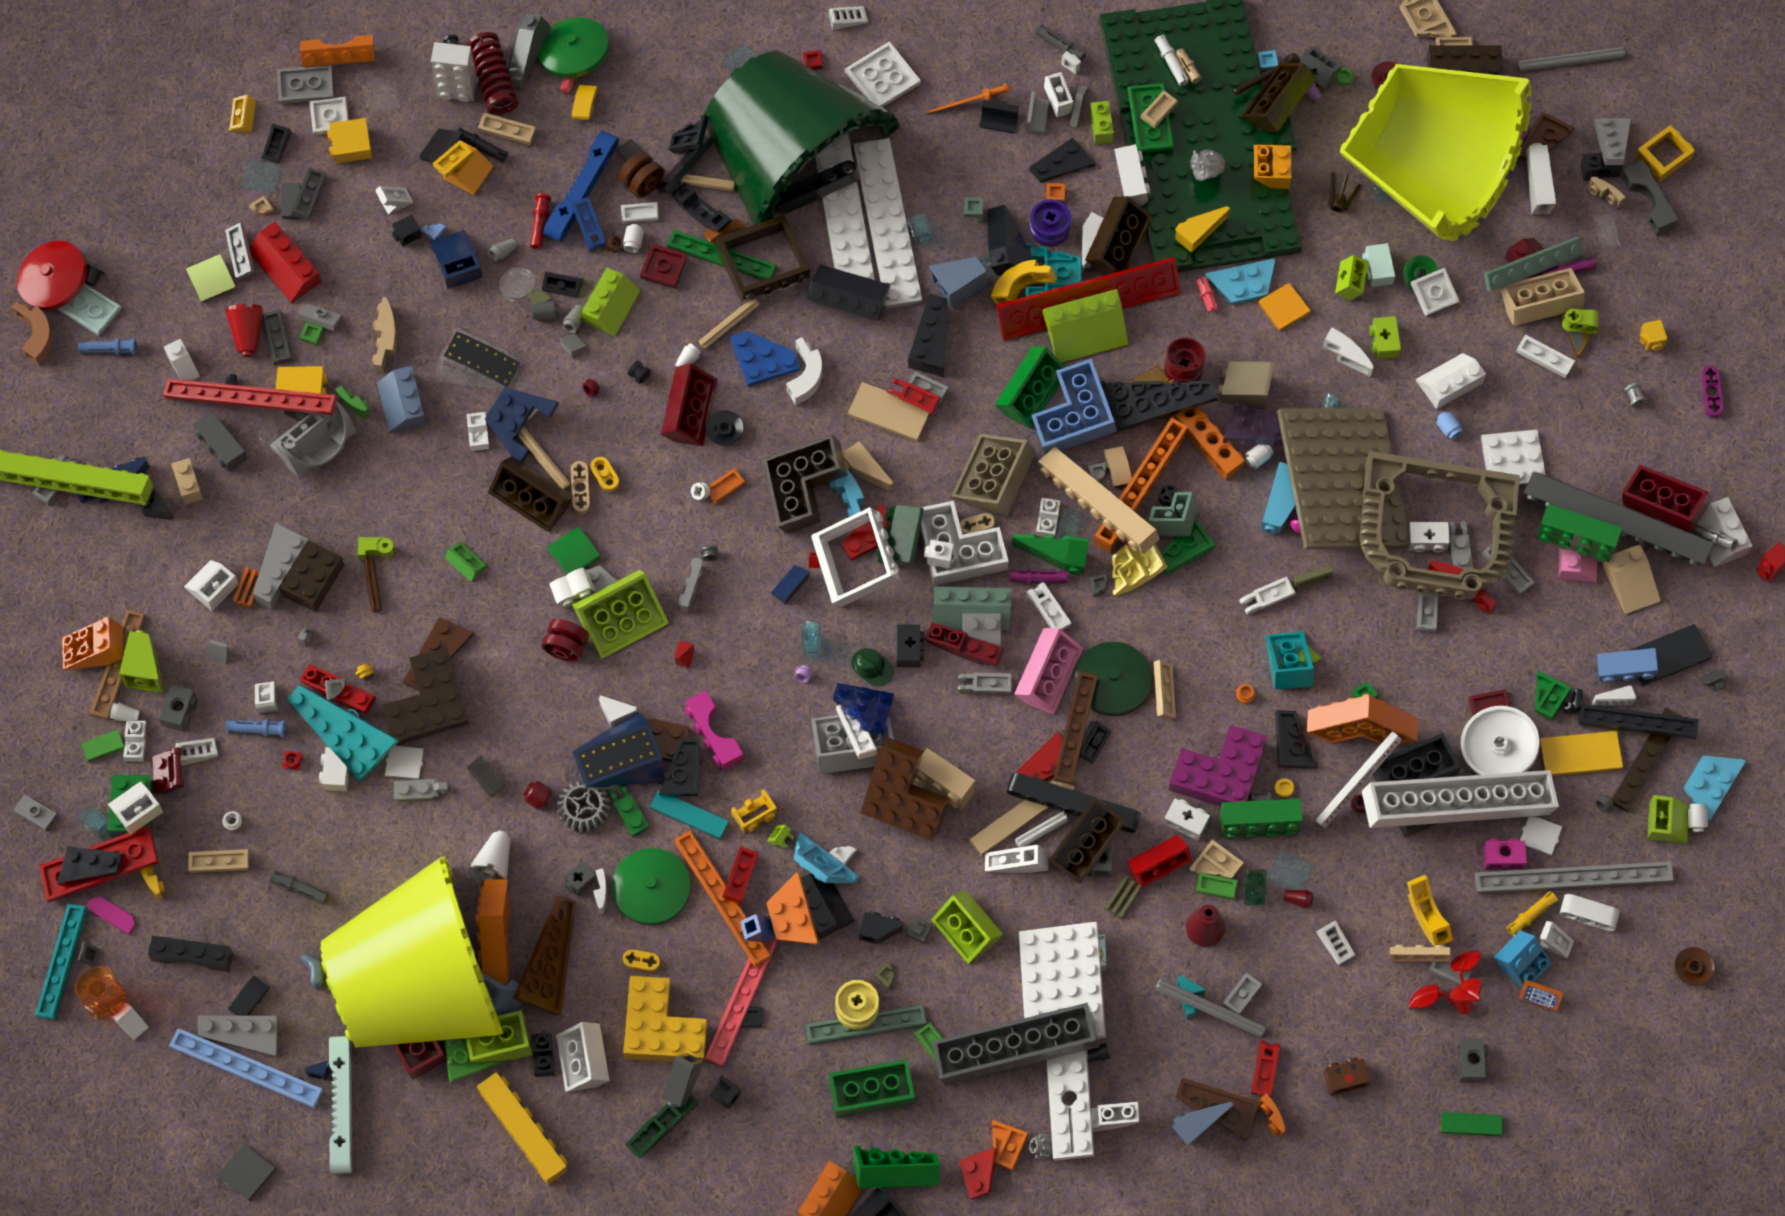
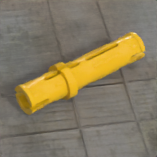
[1506,891,1558,937]

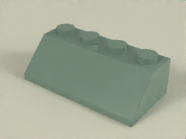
[933,586,1011,632]

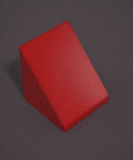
[809,552,821,568]

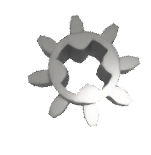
[1029,1133,1053,1160]

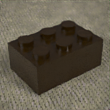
[280,541,344,612]

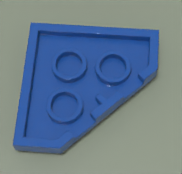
[730,331,801,387]

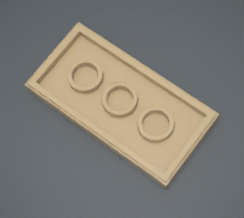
[848,382,930,442]

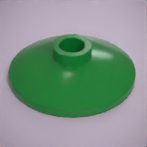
[1403,255,1438,291]

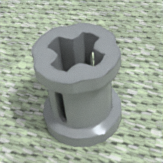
[1624,383,1647,407]

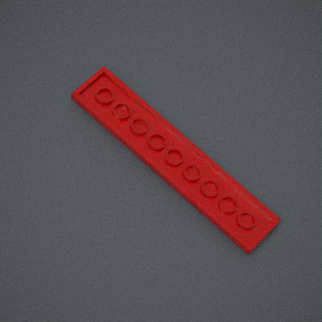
[996,257,1181,341]

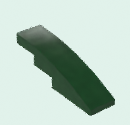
[625,1094,699,1159]

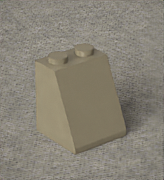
[1218,361,1275,411]

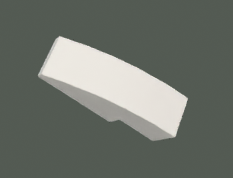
[1323,327,1374,377]

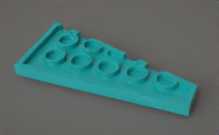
[287,685,400,781]

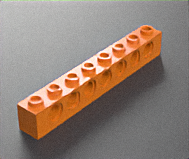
[1094,418,1188,554]

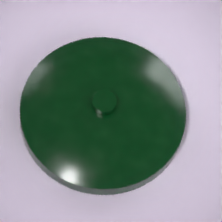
[1075,642,1152,716]

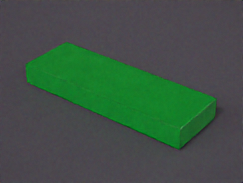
[1441,1112,1502,1136]

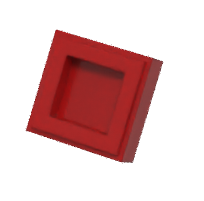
[802,50,823,70]

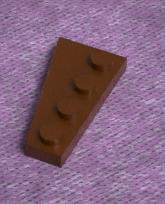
[1176,1078,1259,1141]

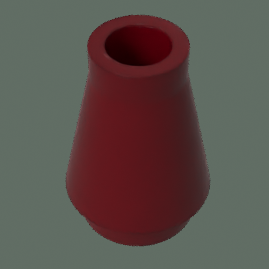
[1283,889,1314,909]

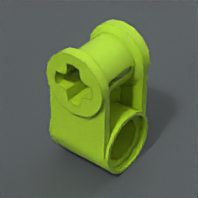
[1562,308,1599,334]

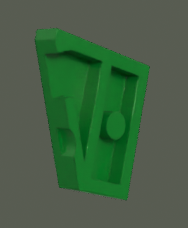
[1535,671,1571,721]

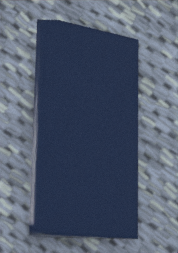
[771,565,809,604]

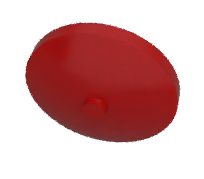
[17,240,87,311]

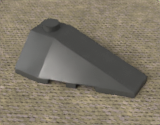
[508,13,551,89]

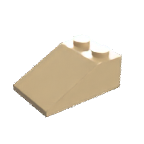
[1602,545,1661,615]

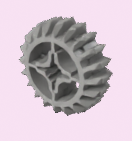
[557,781,610,833]

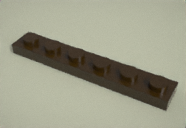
[1612,707,1683,812]

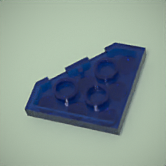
[833,683,894,735]

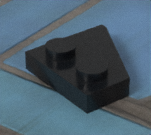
[669,114,709,153]

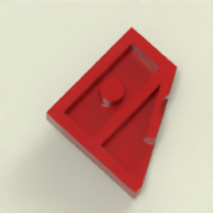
[959,1148,997,1200]

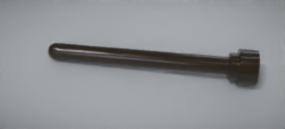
[1233,53,1300,95]

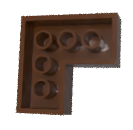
[860,737,950,841]

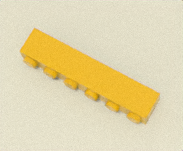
[477,1072,568,1185]

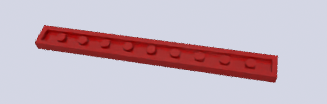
[163,379,338,415]

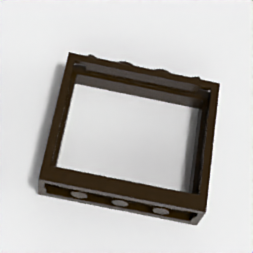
[715,214,810,302]

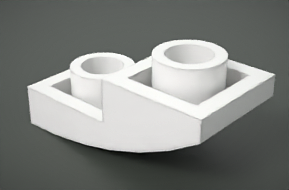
[1036,498,1060,538]
[123,721,147,762]

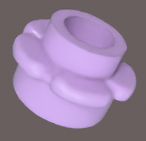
[794,665,813,683]

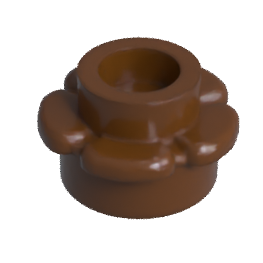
[606,235,623,253]

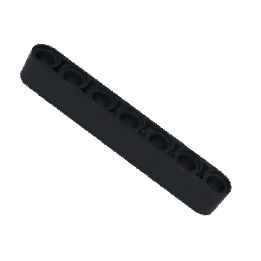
[1006,773,1141,833]

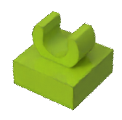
[767,825,794,848]

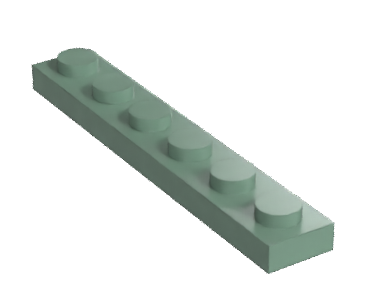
[1484,237,1584,292]

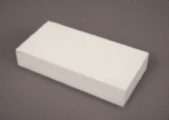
[621,202,659,224]

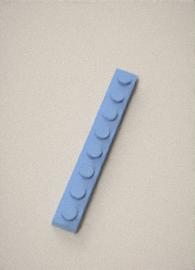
[169,1028,323,1108]

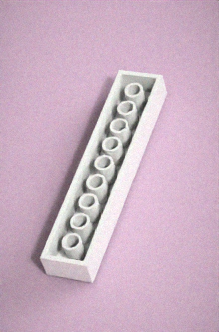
[1362,770,1559,828]

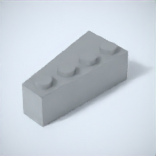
[253,523,309,610]

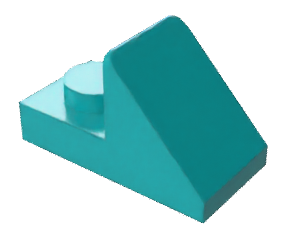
[1177,976,1206,1019]

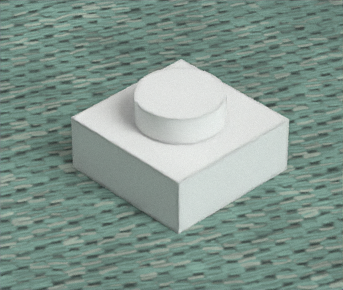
[1061,51,1081,75]

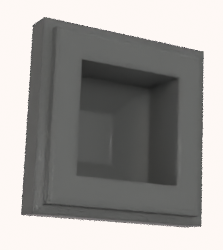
[78,942,100,967]

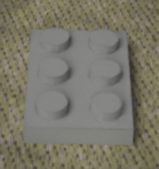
[277,65,334,104]

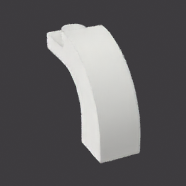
[786,337,822,405]

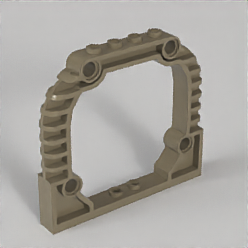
[1360,451,1520,600]

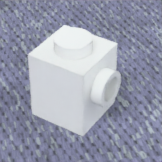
[924,540,954,569]

